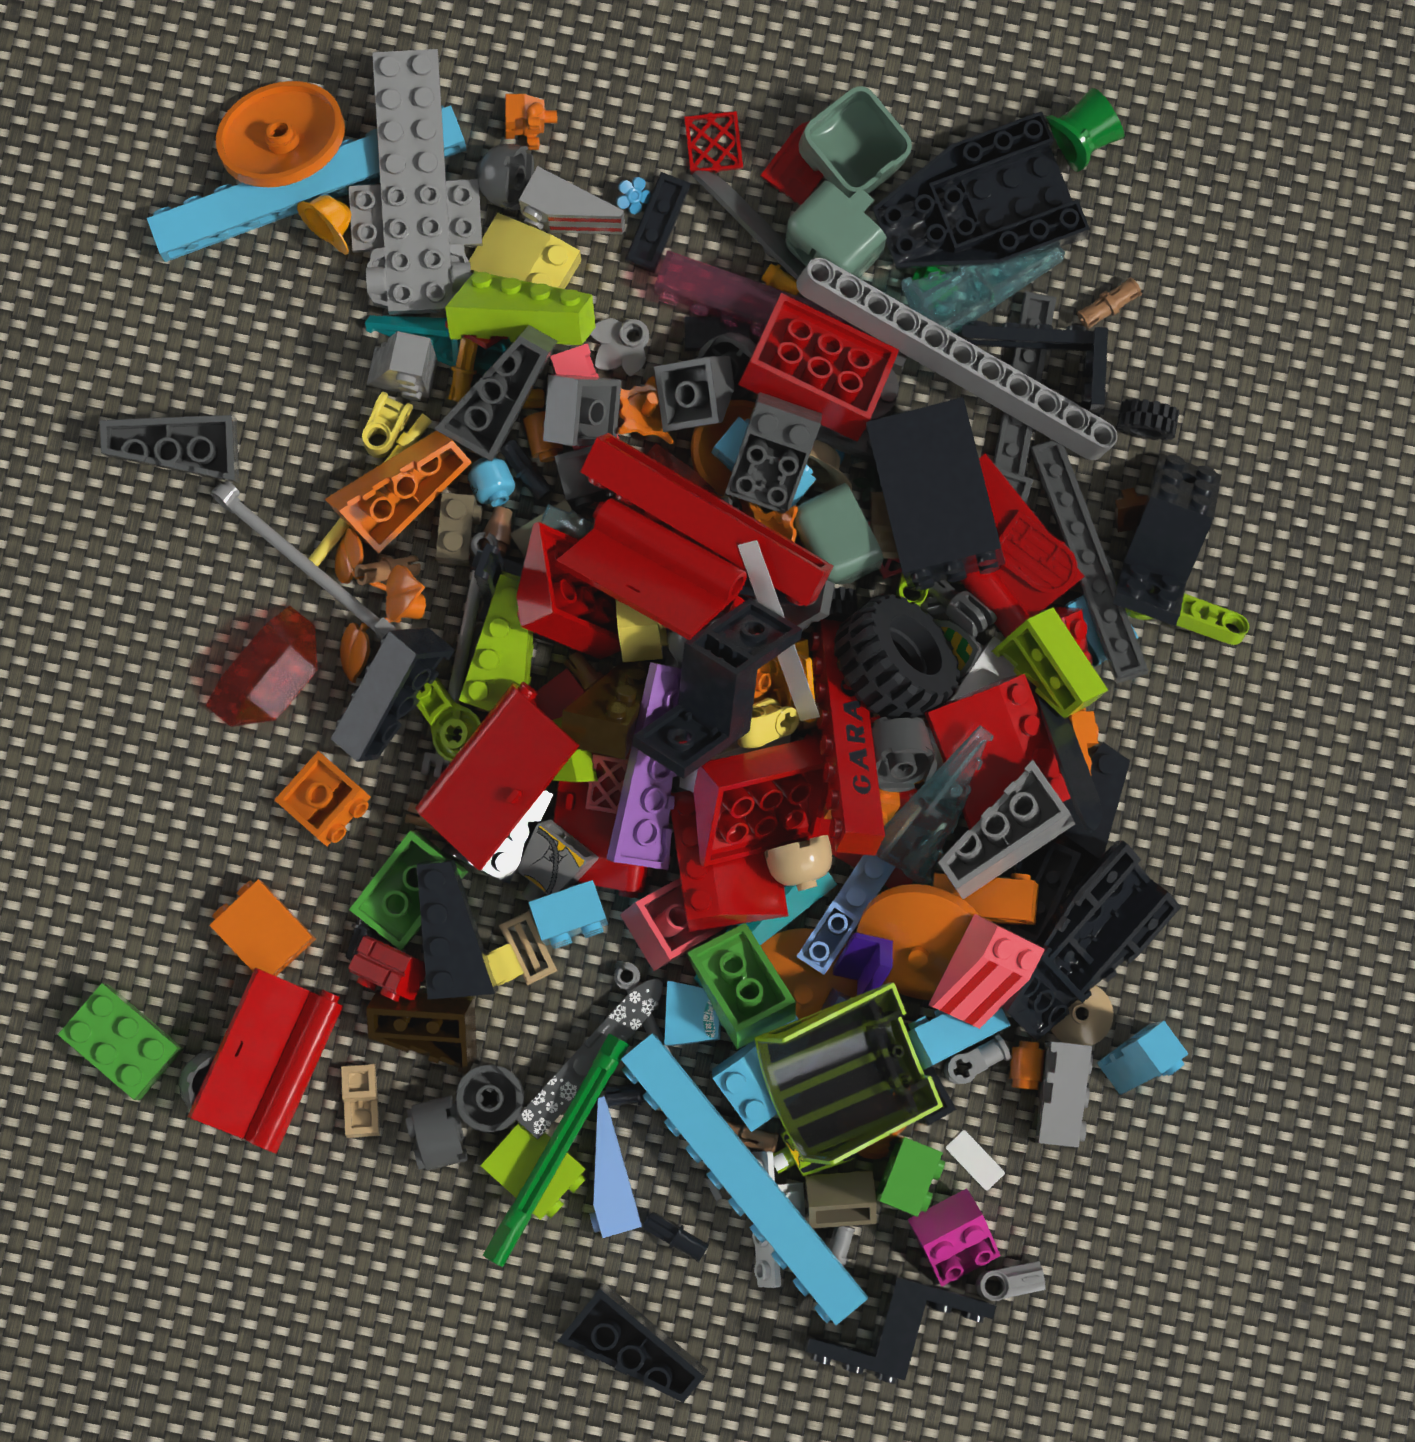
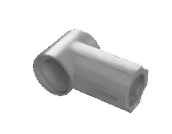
[975,1261,1046,1301]

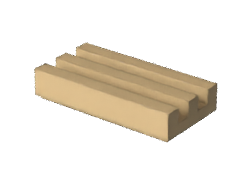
[499,911,557,985]

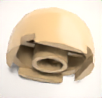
[764,835,832,891]

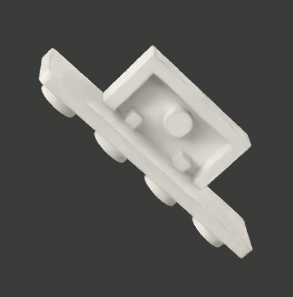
[751,1151,805,1288]

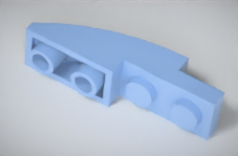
[796,851,897,975]

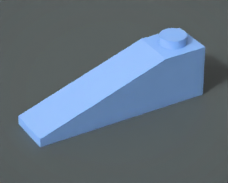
[589,1096,642,1238]

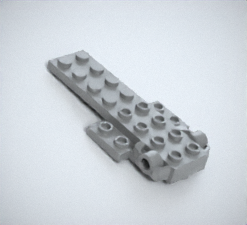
[349,49,483,315]

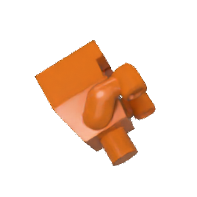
[505,94,557,150]

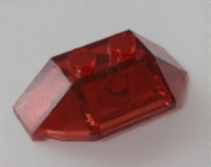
[205,605,318,727]

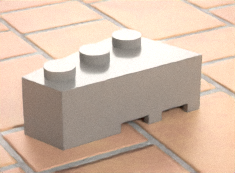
[366,331,438,401]

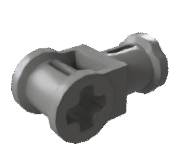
[943,1033,1012,1084]

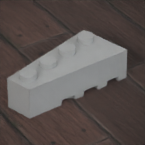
[938,760,1075,899]

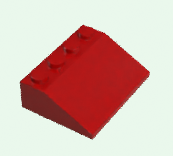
[738,293,899,442]
[516,521,621,660]
[925,674,1071,831]
[694,737,828,867]
[671,791,788,932]

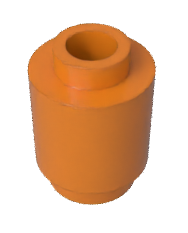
[1009,1041,1045,1090]

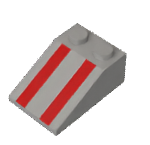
[519,166,625,234]

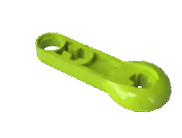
[1116,580,1249,645]
[416,677,482,762]

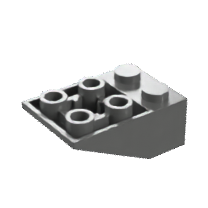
[725,392,822,513]

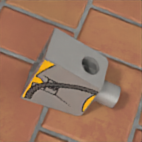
[518,819,599,901]

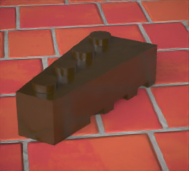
[561,658,666,760]

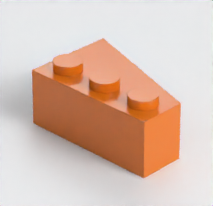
[933,873,1039,925]

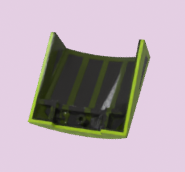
[755,982,943,1165]

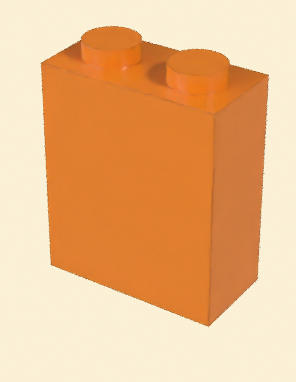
[209,879,316,976]

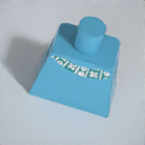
[664,981,722,1046]

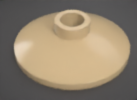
[1051,985,1113,1046]

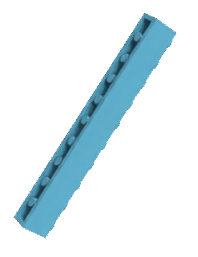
[147,105,467,262]
[621,1033,869,1325]

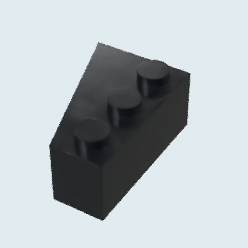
[1057,742,1130,863]

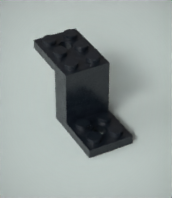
[1112,453,1222,626]
[632,598,802,779]
[804,1274,997,1384]

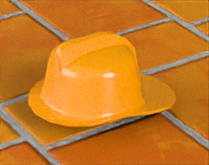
[297,194,352,255]

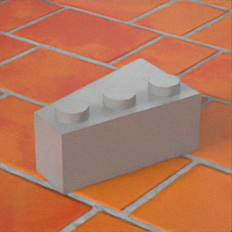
[1035,1042,1093,1148]

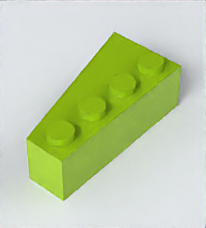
[445,271,596,345]
[459,573,534,712]

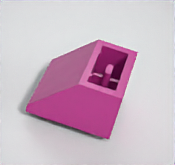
[908,1188,1001,1287]

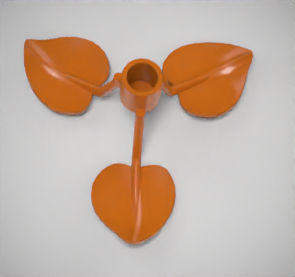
[335,528,426,683]

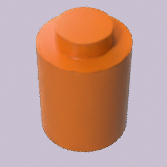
[523,411,564,462]

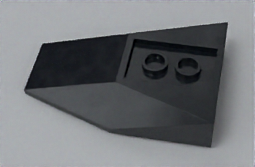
[872,111,1090,269]

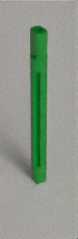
[482,1033,629,1267]

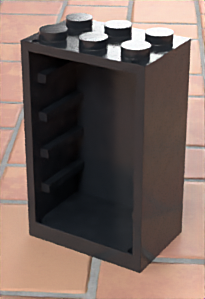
[866,397,1005,590]

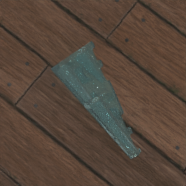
[901,247,1065,334]

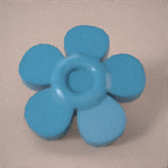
[616,177,651,214]

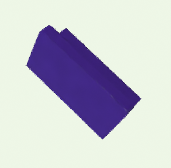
[833,933,893,1005]

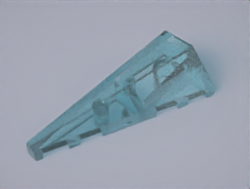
[876,725,994,886]

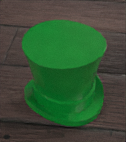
[1046,88,1125,172]

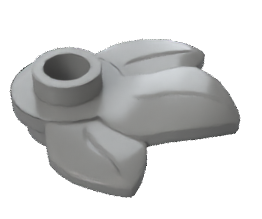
[590,318,649,376]

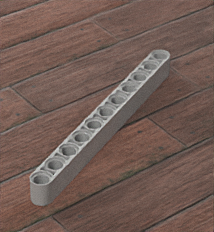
[796,258,1118,460]

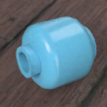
[468,457,515,507]

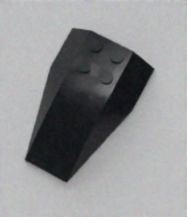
[1004,840,1181,1041]

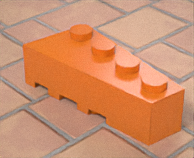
[324,430,472,554]

